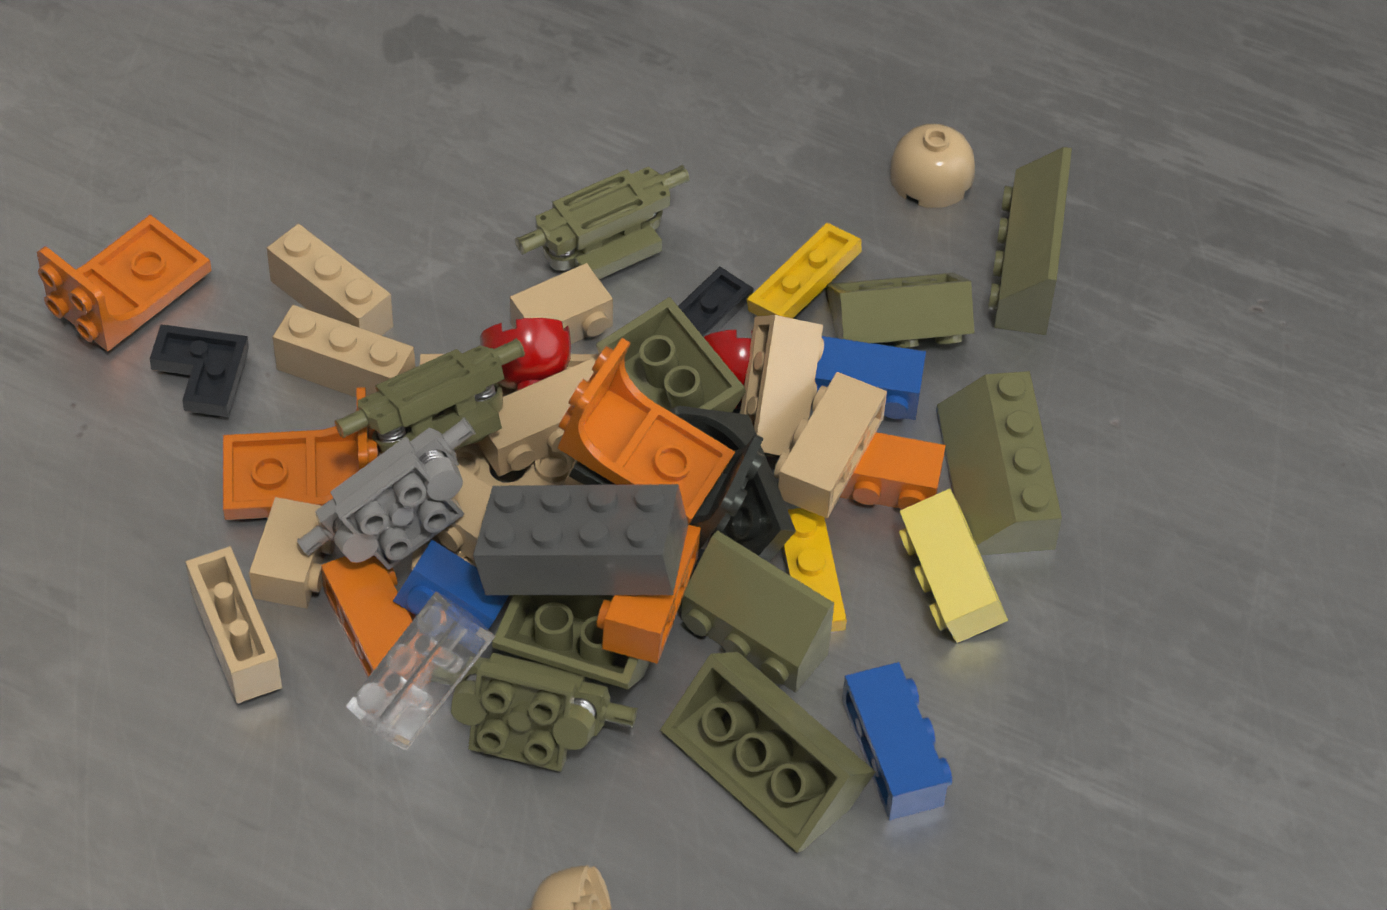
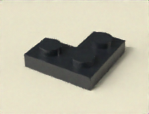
[150,324,249,417]

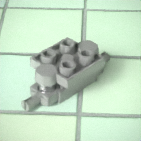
[297,417,476,570]

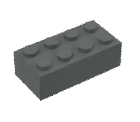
[473,484,688,595]

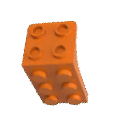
[37,214,212,352]
[557,338,735,526]
[223,387,380,520]

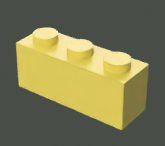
[899,488,1008,643]

